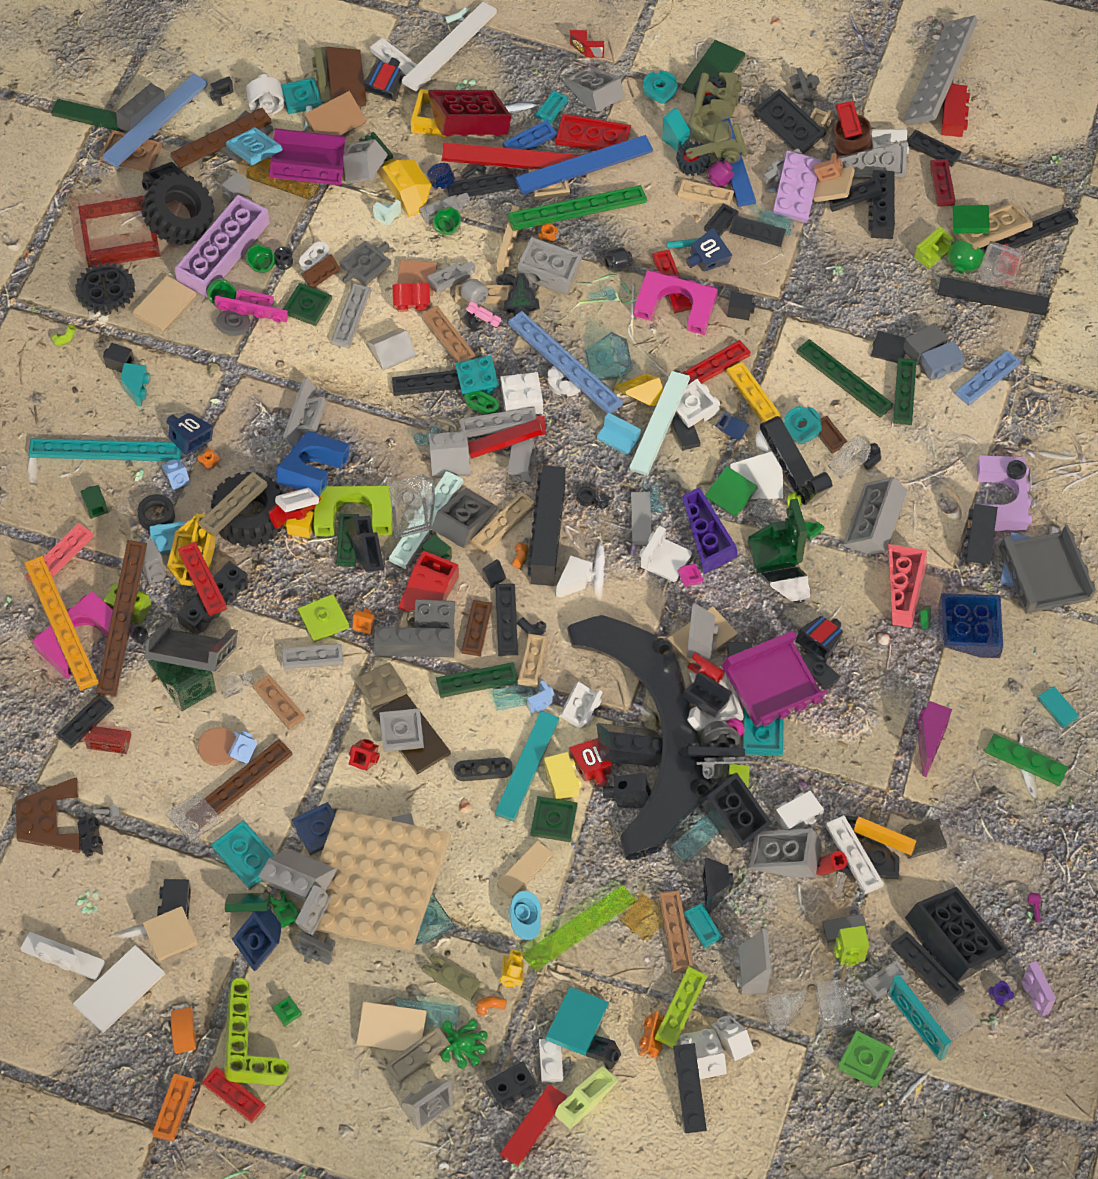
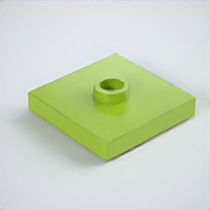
[297,594,350,643]

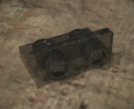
[900,819,947,859]

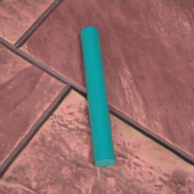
[666,236,721,249]

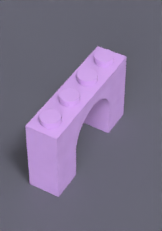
[977,456,1032,532]

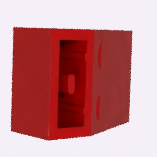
[398,551,459,612]

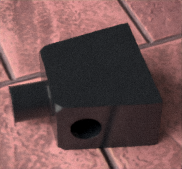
[603,773,651,808]

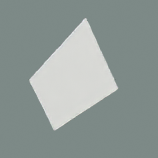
[731,451,783,499]

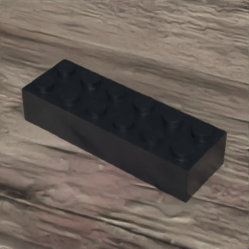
[527,465,566,586]

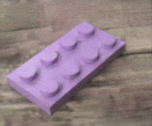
[772,151,821,223]

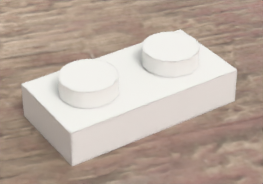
[539,1039,563,1083]

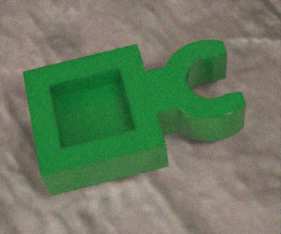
[270,891,299,928]

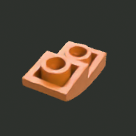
[171,1007,196,1054]

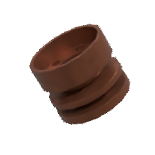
[834,115,872,157]

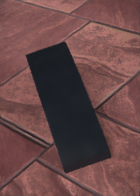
[346,516,384,572]

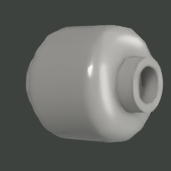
[461,279,488,306]

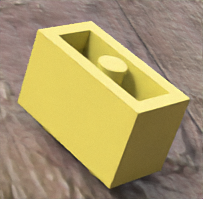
[544,752,582,800]

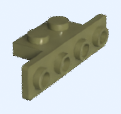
[312,46,331,103]

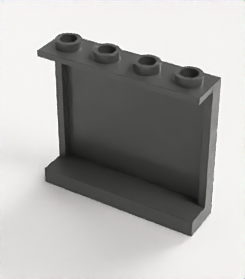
[999,525,1096,614]
[143,617,238,672]

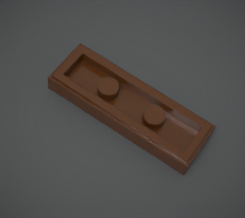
[461,600,493,657]

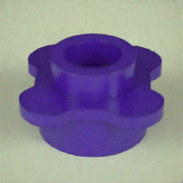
[988,981,1014,1005]

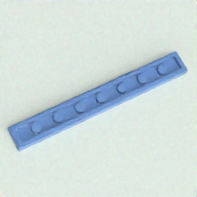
[102,74,208,167]
[508,311,623,414]

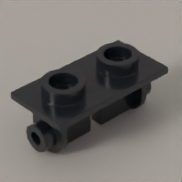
[77,812,103,857]

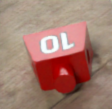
[569,738,612,787]

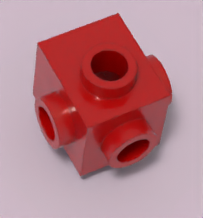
[348,739,380,771]

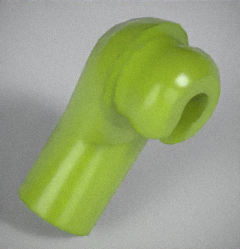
[52,325,76,346]

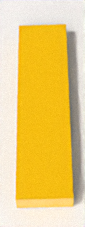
[726,362,781,423]

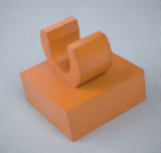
[352,608,375,635]

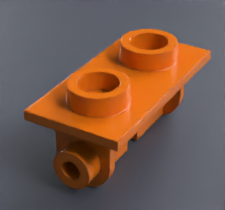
[639,1011,665,1058]

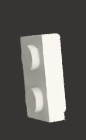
[871,129,909,154]
[559,682,603,729]

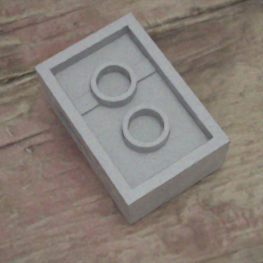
[517,237,582,295]

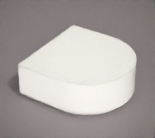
[687,706,707,731]

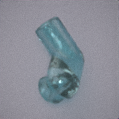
[650,486,664,513]

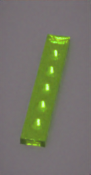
[523,885,636,972]

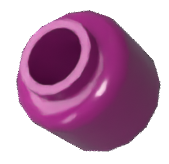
[708,160,734,187]

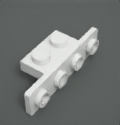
[21,932,105,980]

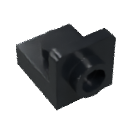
[586,1035,621,1070]

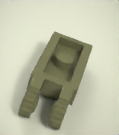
[421,954,482,1001]

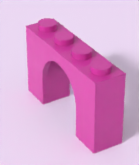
[634,270,718,336]
[33,591,113,679]

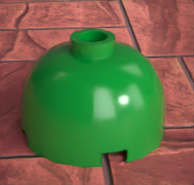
[947,240,986,274]

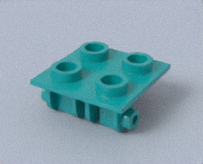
[455,355,499,395]

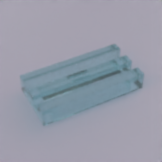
[493,685,534,711]

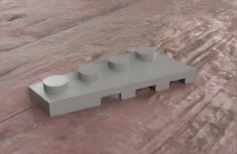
[838,140,907,177]

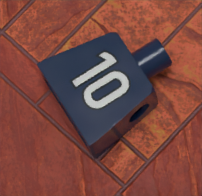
[685,228,732,272]
[166,413,213,455]

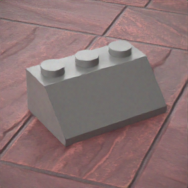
[259,848,337,901]

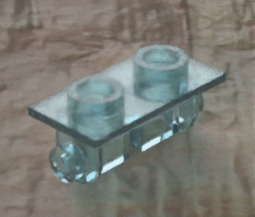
[757,210,795,236]

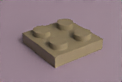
[354,662,408,710]

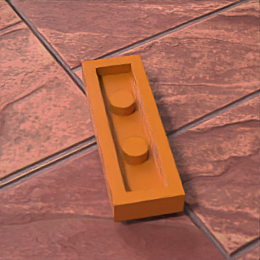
[152,1074,195,1142]

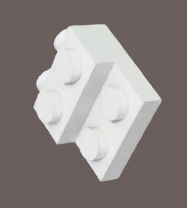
[675,379,720,428]

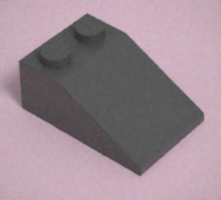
[431,488,498,548]

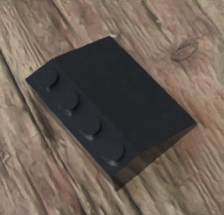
[905,887,1008,983]

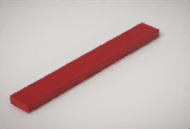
[442,142,582,170]

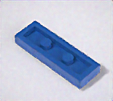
[502,120,557,150]

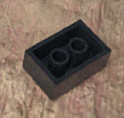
[698,773,772,849]

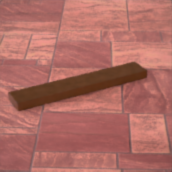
[185,739,292,830]

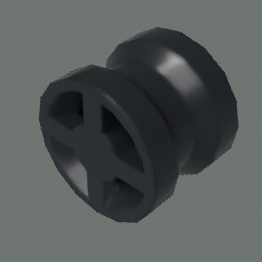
[274,247,293,270]

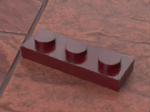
[930,159,956,207]

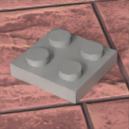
[380,708,424,752]

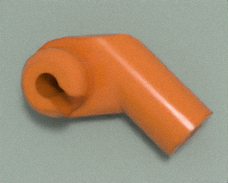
[511,542,528,569]

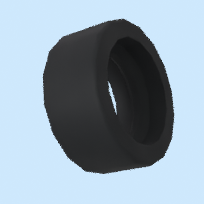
[137,494,175,531]

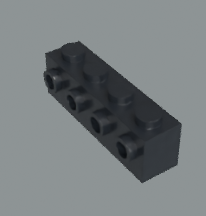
[868,170,895,239]
[177,561,249,634]

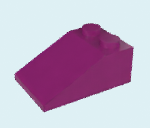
[916,701,952,777]

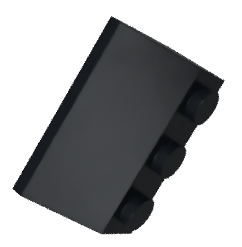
[596,723,663,767]

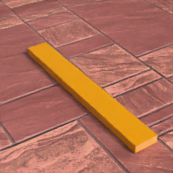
[24,556,99,691]

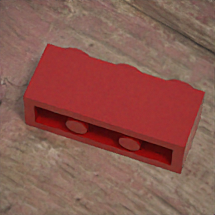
[941,84,970,137]

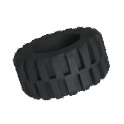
[141,173,215,245]
[211,472,283,547]

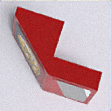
[570,30,604,58]

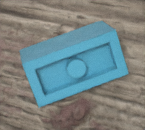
[597,412,641,455]

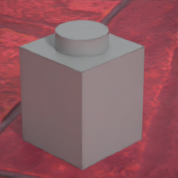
[221,172,251,202]

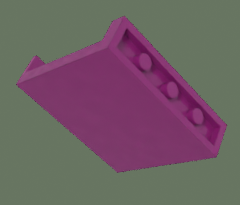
[269,128,346,186]
[721,630,828,727]

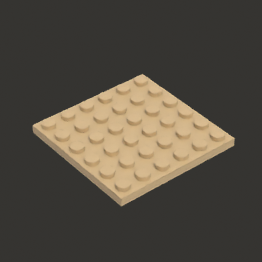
[303,809,451,952]

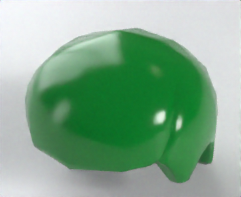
[433,207,461,236]
[246,244,275,273]
[207,278,236,306]

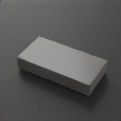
[863,960,910,1000]

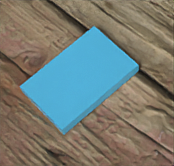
[226,127,282,165]

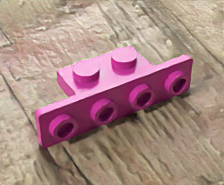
[215,289,288,322]

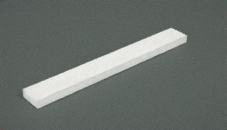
[402,2,497,91]

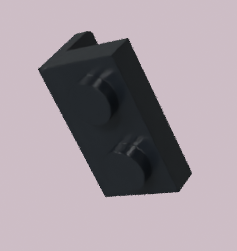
[682,672,732,717]

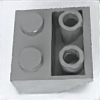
[343,139,388,184]

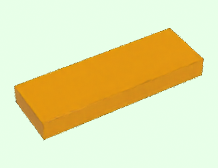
[854,817,916,855]

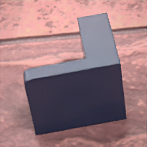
[715,410,749,441]

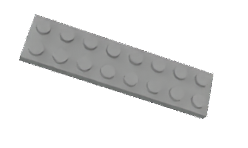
[904,15,978,126]

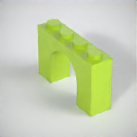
[314,485,393,536]

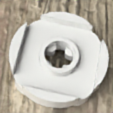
[548,366,581,396]

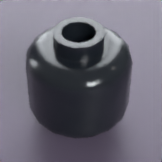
[604,247,633,273]

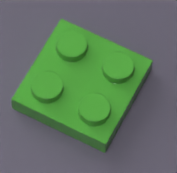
[837,1030,895,1089]

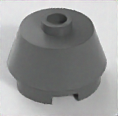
[701,721,740,758]

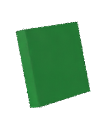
[953,205,990,234]
[705,466,758,518]

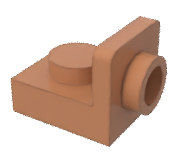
[814,153,843,182]

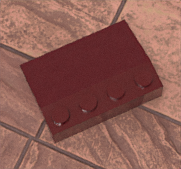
[428,90,512,136]

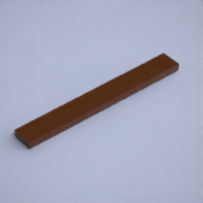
[96,540,147,697]

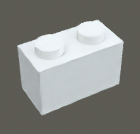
[775,791,824,830]

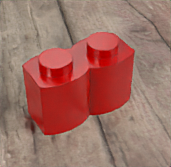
[392,283,431,312]

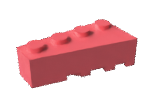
[888,544,927,628]

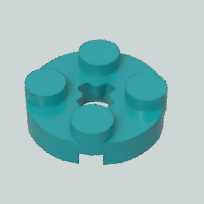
[643,70,678,104]
[784,406,822,445]

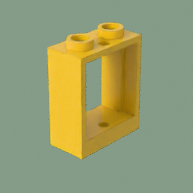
[411,89,446,138]

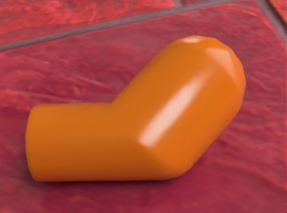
[476,996,507,1015]

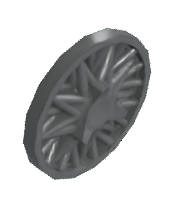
[216,310,250,336]

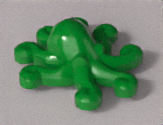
[441,1019,488,1069]

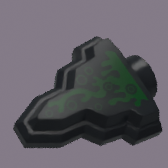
[503,273,540,316]

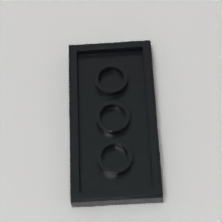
[753,89,826,154]

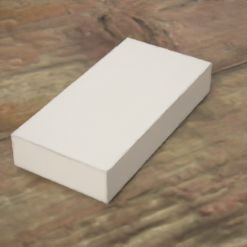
[275,488,319,512]

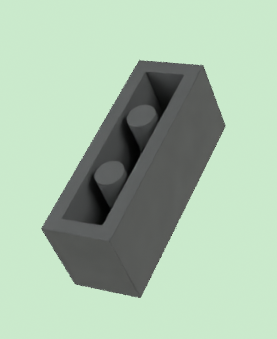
[116,83,165,133]

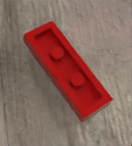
[202,1066,266,1123]

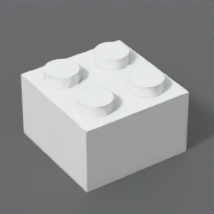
[501,372,543,416]

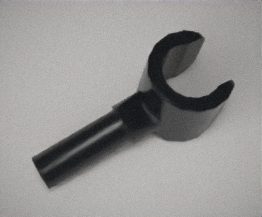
[462,164,487,179]

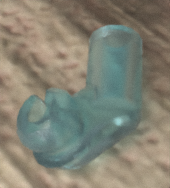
[413,426,440,446]

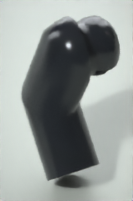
[496,273,515,286]
[463,311,480,329]
[863,443,881,470]
[517,617,547,635]

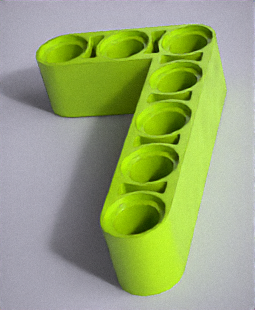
[224,978,290,1086]

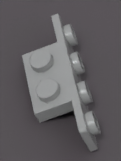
[283,378,327,448]

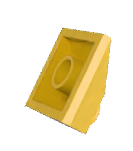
[613,373,663,406]

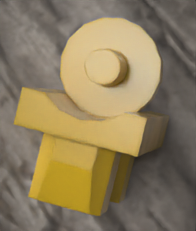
[500,949,524,987]

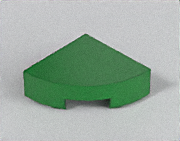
[805,521,824,540]
[919,605,931,629]

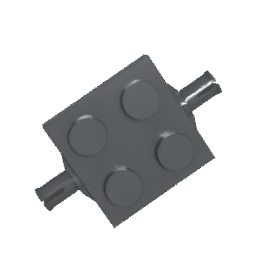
[339,241,391,286]

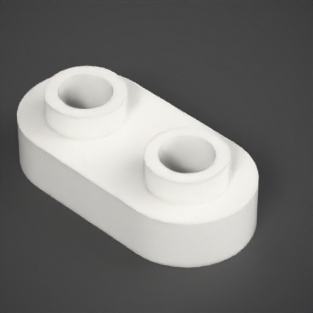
[299,242,329,271]

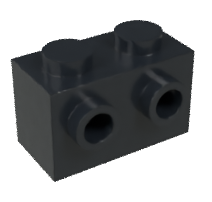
[485,1061,536,1111]

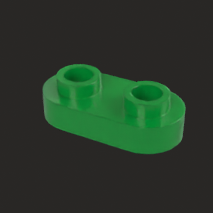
[465,391,499,415]

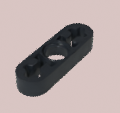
[454,757,513,782]

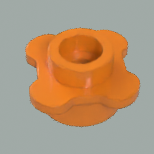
[538,224,558,242]
[197,449,220,469]

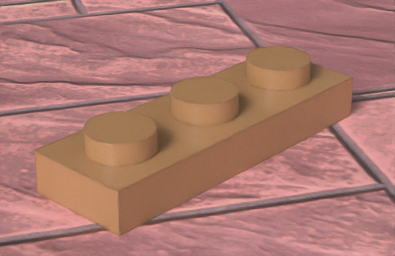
[253,674,305,730]

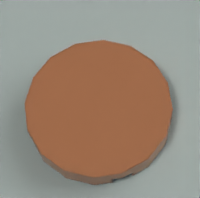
[198,727,236,766]

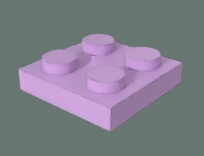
[1022,961,1056,1017]

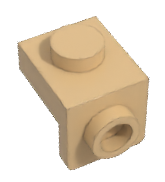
[810,108,835,133]

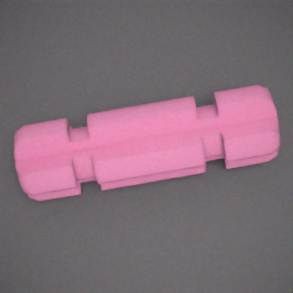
[466,302,501,327]

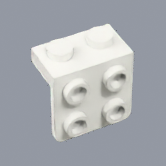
[639,526,692,582]
[676,1029,727,1079]

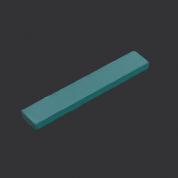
[495,711,559,822]

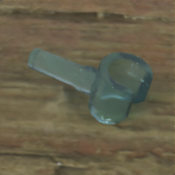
[590,286,616,301]

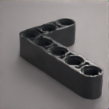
[760,416,833,505]

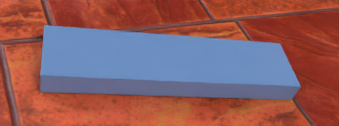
[955,350,1021,406]

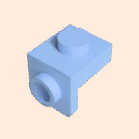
[162,459,190,490]
[527,680,554,714]
[228,730,258,764]

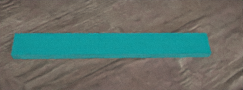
[28,438,182,462]

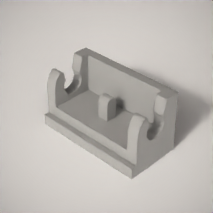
[508,440,537,482]

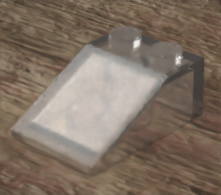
[389,474,435,539]

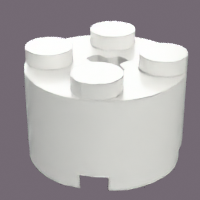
[246,74,284,115]

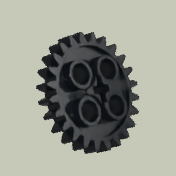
[75,262,135,315]

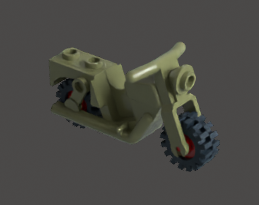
[676,72,748,176]

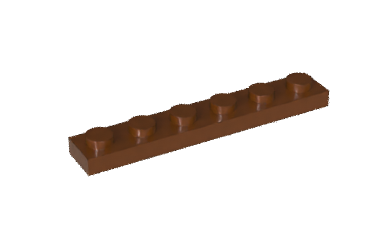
[170,108,272,169]

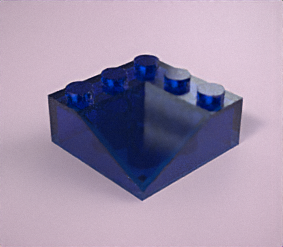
[938,593,1003,658]

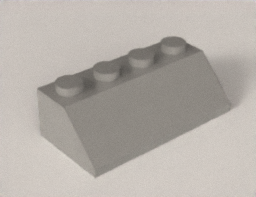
[843,477,908,555]

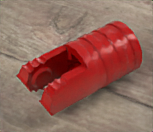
[687,653,725,683]
[816,851,847,876]

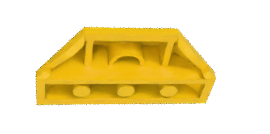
[377,159,431,217]
[167,514,216,586]

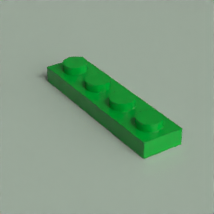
[985,733,1069,787]

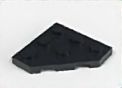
[836,815,899,879]

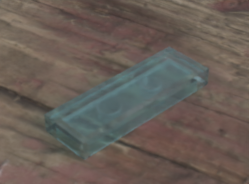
[671,814,720,862]
[395,997,460,1029]

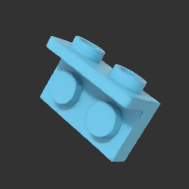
[150,521,186,555]

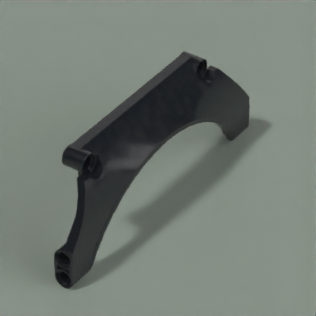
[567,615,713,860]

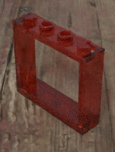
[78,195,161,268]

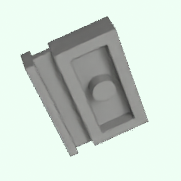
[295,885,331,936]

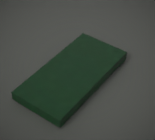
[682,40,745,95]

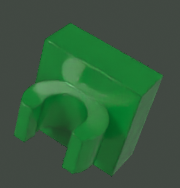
[272,996,302,1027]

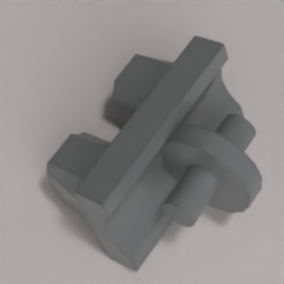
[789,67,820,102]
[296,931,335,965]

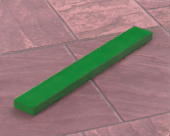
[507,185,647,231]

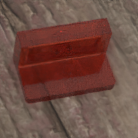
[84,726,132,754]

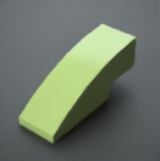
[555,1066,618,1129]

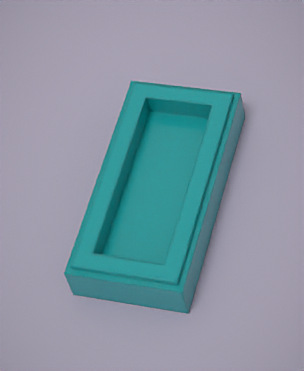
[536,90,568,124]
[1038,686,1079,728]
[684,903,722,949]

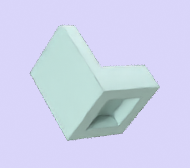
[373,200,401,225]

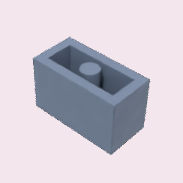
[919,341,965,381]

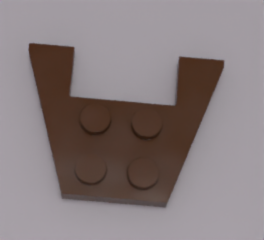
[16,777,80,853]

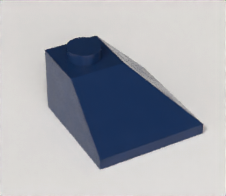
[232,909,282,971]

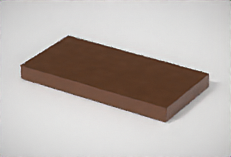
[325,47,366,106]

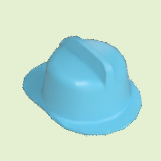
[508,891,541,940]

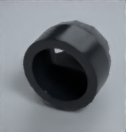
[132,626,149,643]

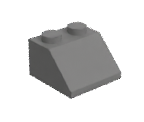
[429,431,470,478]
[687,604,718,660]

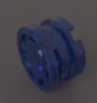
[427,162,455,189]

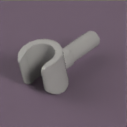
[93,805,121,821]

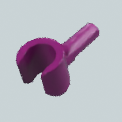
[1028,892,1041,923]

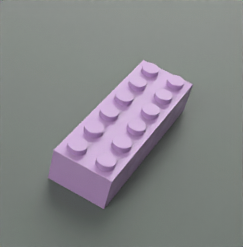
[175,195,270,297]

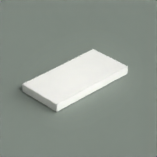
[73,945,165,1033]

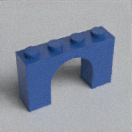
[275,431,350,497]

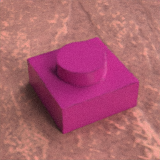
[677,564,704,587]

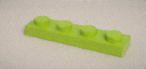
[654,966,707,1048]

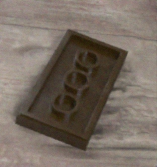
[372,694,451,775]

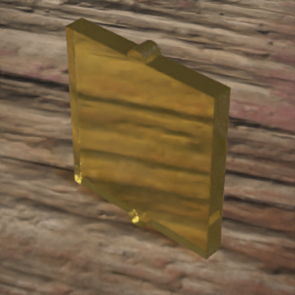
[620,894,663,942]

